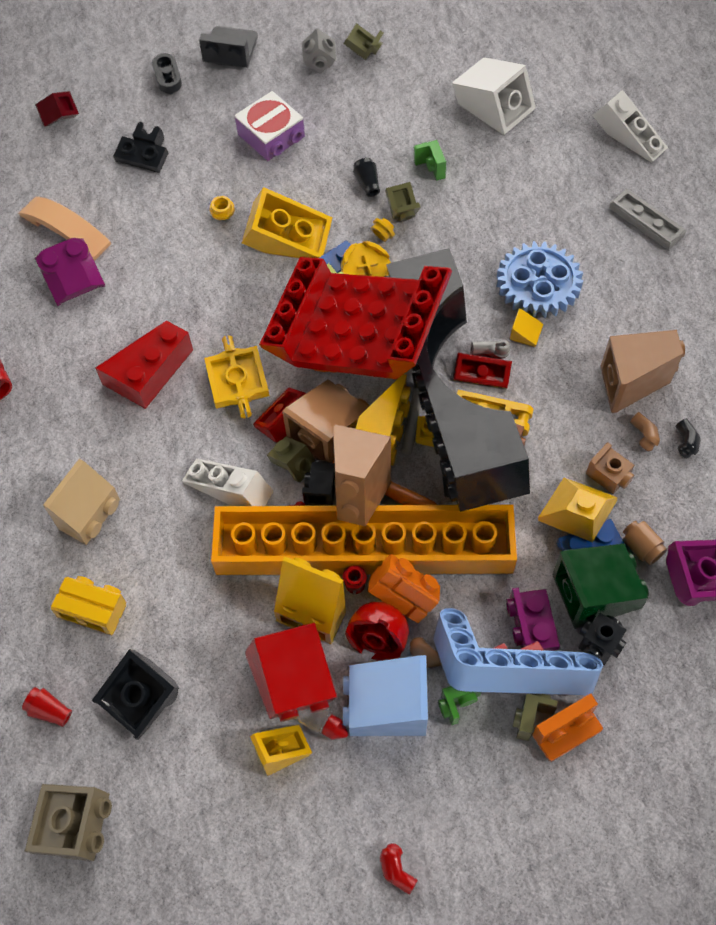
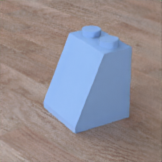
[343,655,428,736]

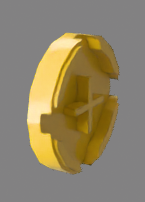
[340,241,391,277]

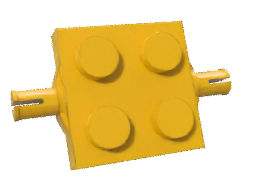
[204,335,270,419]

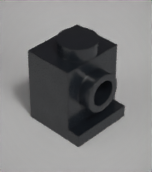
[302,460,335,506]

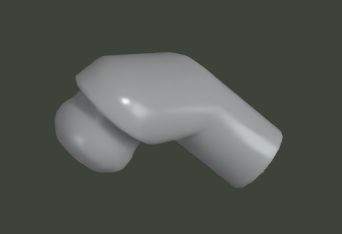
[471,340,510,359]

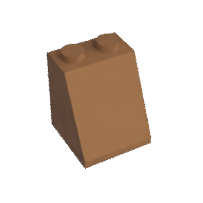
[600,330,685,413]
[282,379,370,463]
[333,425,391,526]

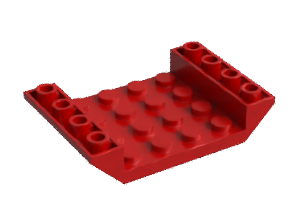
[259,257,452,379]

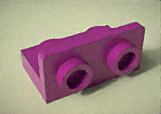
[506,588,560,651]

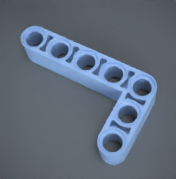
[433,608,603,695]

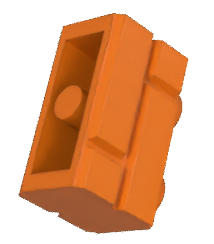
[368,554,440,624]

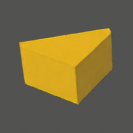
[250,725,312,776]

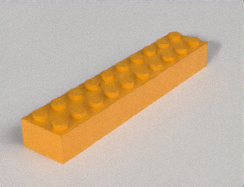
[211,504,517,575]

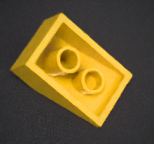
[242,187,333,258]

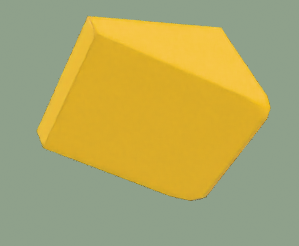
[510,309,543,347]

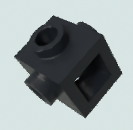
[578,613,627,666]

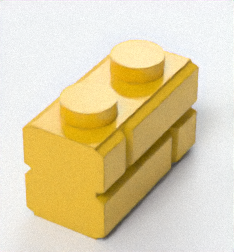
[51,576,126,635]

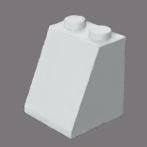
[452,58,536,135]

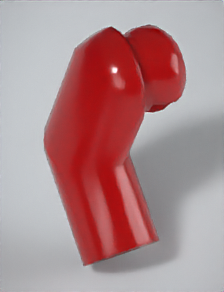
[380,843,418,895]

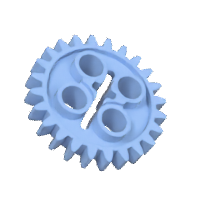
[496,241,583,318]

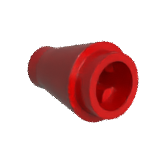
[22,687,72,727]

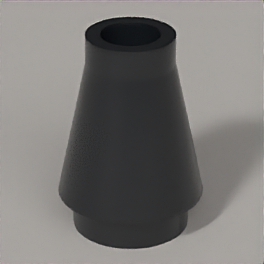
[353,157,380,197]

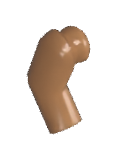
[630,412,660,452]
[410,637,442,668]

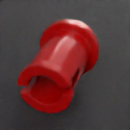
[343,565,367,594]

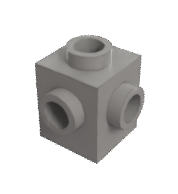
[302,28,336,74]

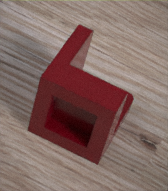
[35,91,79,127]

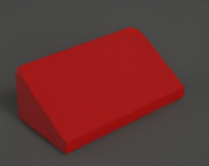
[453,353,512,388]
[253,387,306,443]

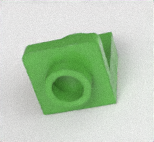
[414,140,446,181]
[438,686,482,725]

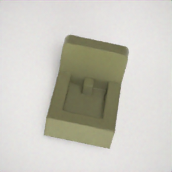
[343,23,384,60]
[385,182,421,221]
[267,436,316,482]
[512,693,558,741]

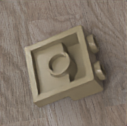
[25,784,112,861]

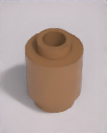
[622,521,667,565]

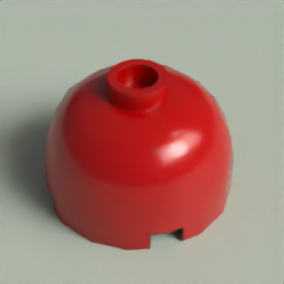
[345,602,409,661]

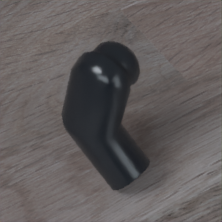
[676,418,701,459]

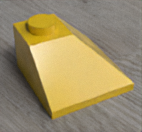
[538,477,617,542]

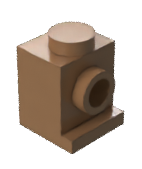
[586,442,635,494]

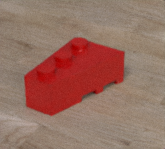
[95,320,193,409]

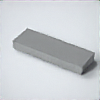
[609,188,687,251]

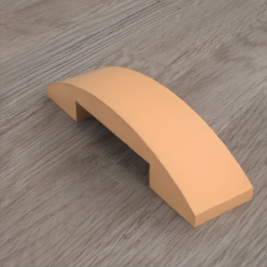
[19,197,111,261]

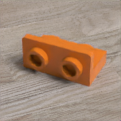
[532,693,603,762]

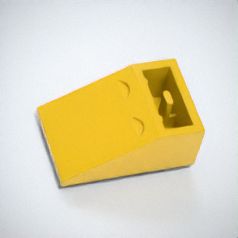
[355,374,411,466]
[274,556,346,644]

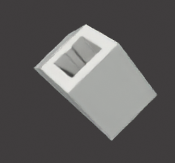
[592,90,668,163]
[182,458,274,506]

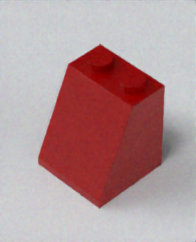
[245,623,337,722]

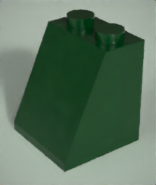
[552,544,649,629]

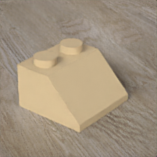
[43,459,120,545]

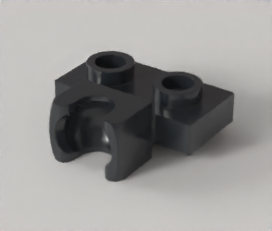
[113,122,168,173]

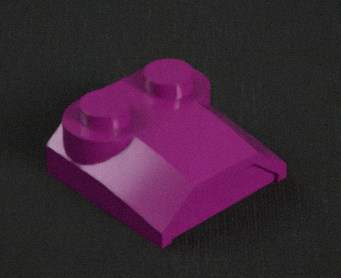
[35,238,106,306]
[666,540,716,606]

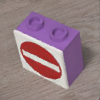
[235,91,305,161]

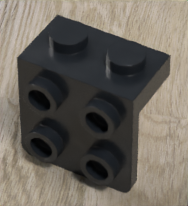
[199,26,258,68]

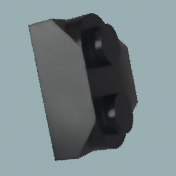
[92,649,179,740]

